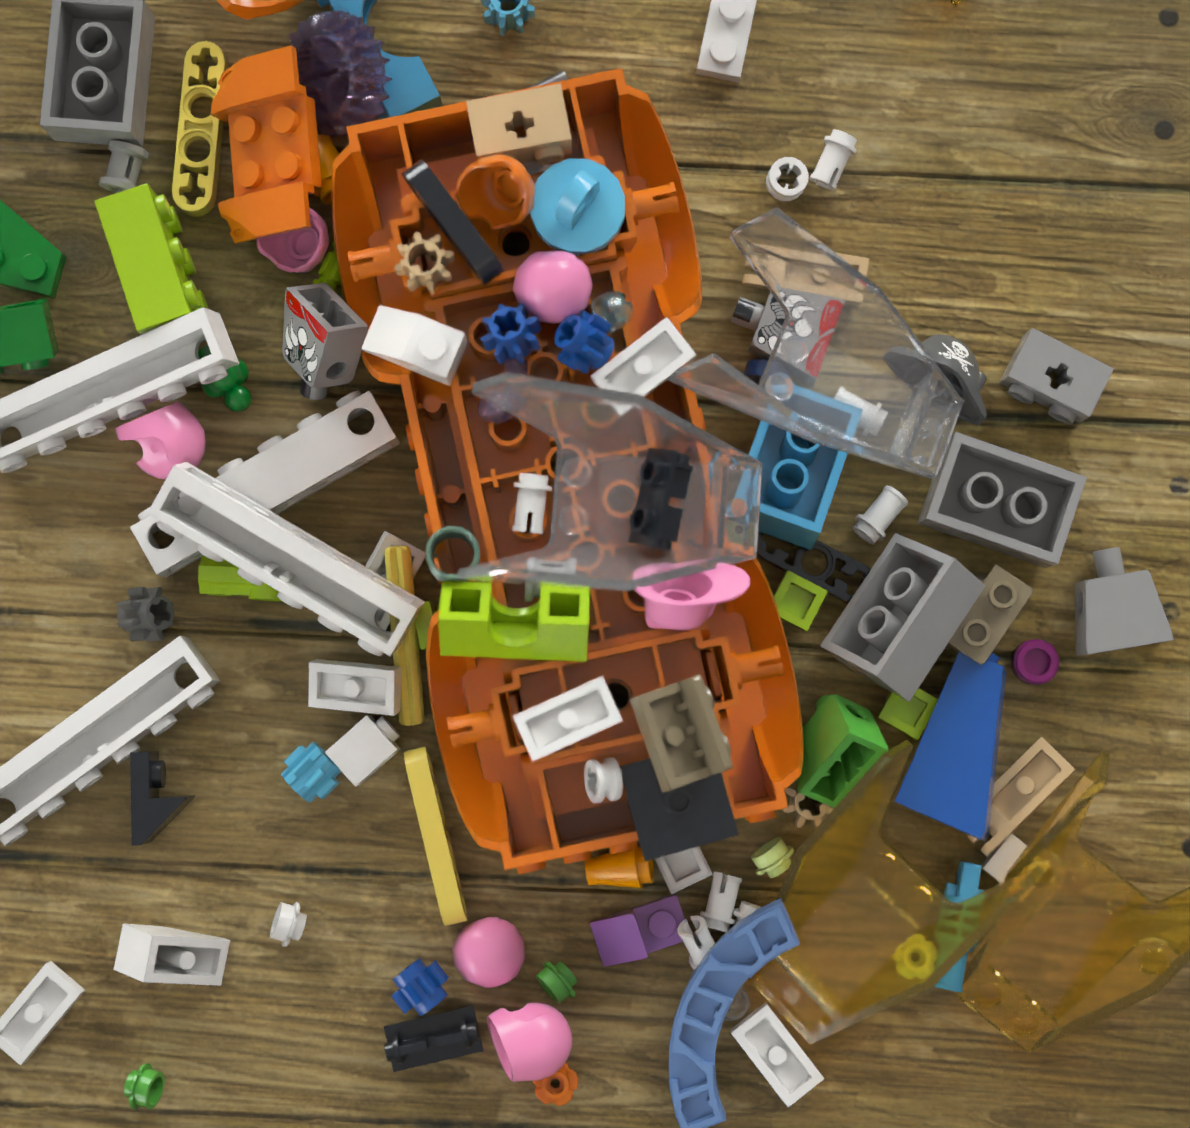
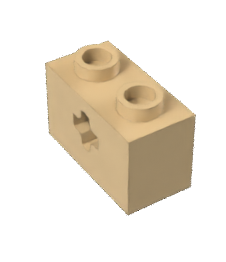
[466,84,572,165]

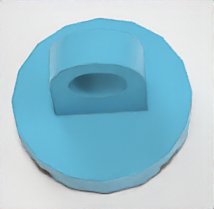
[530,158,625,256]

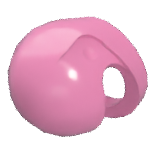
[115,401,206,479]
[487,1003,573,1082]

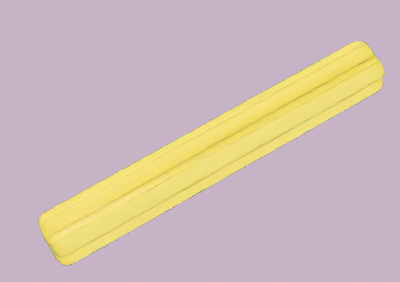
[384,545,425,726]

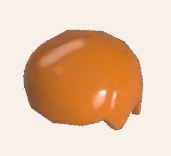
[456,154,535,229]

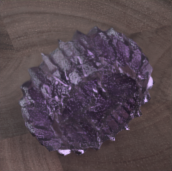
[289,10,392,136]

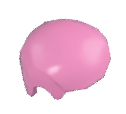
[256,208,330,274]
[513,251,593,323]
[452,917,526,988]

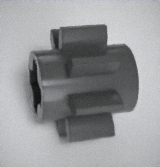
[117,587,174,642]

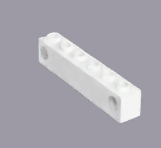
[0,307,239,473]
[130,390,401,578]
[147,462,425,656]
[0,636,221,847]

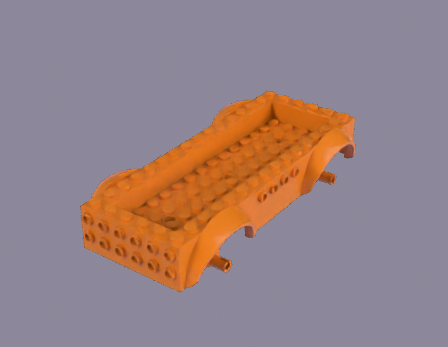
[331,68,804,874]

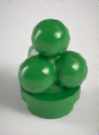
[198,345,252,412]

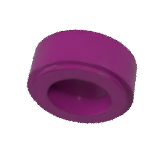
[1011,639,1059,685]

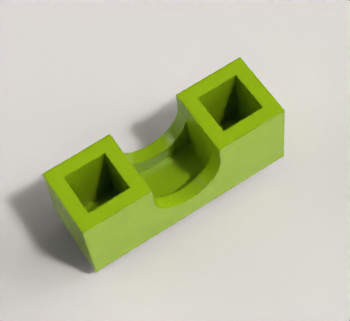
[438,581,590,662]

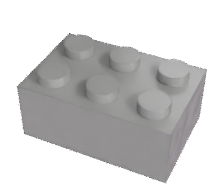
[40,0,155,148]
[917,432,1087,568]
[820,533,986,701]

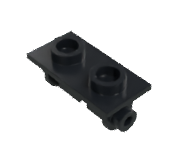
[628,448,693,551]
[384,1005,484,1072]

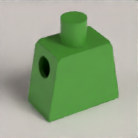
[797,694,888,809]

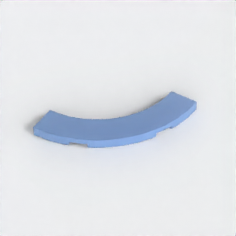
[669,898,800,1128]

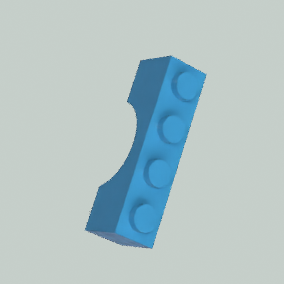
[317,0,442,119]

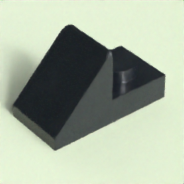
[130,751,195,846]

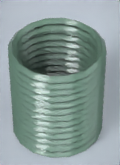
[426,526,480,582]

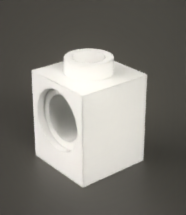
[325,715,401,787]

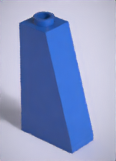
[895,651,1007,842]

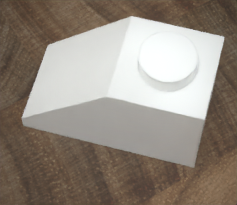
[361,305,468,386]
[113,924,230,986]

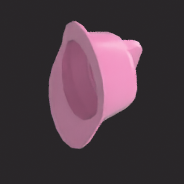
[632,563,750,630]

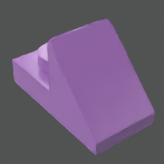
[589,893,684,967]

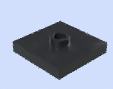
[619,758,739,861]

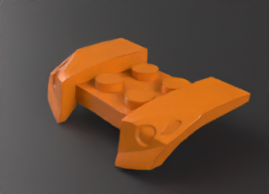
[211,45,322,244]

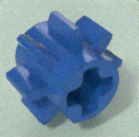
[481,303,542,365]
[555,310,614,374]
[391,958,449,1017]

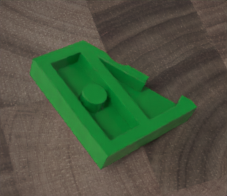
[0,200,66,299]

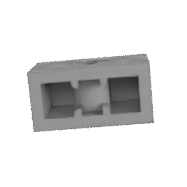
[999,328,1114,424]

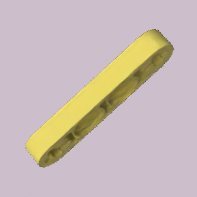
[172,41,228,217]
[403,746,468,926]

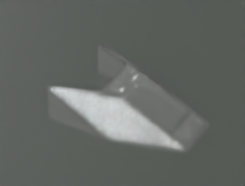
[668,207,964,479]
[457,372,762,591]

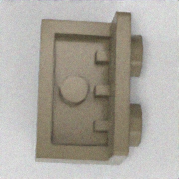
[945,564,1033,665]
[630,675,733,793]

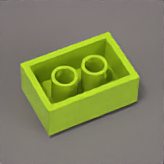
[94,183,209,335]

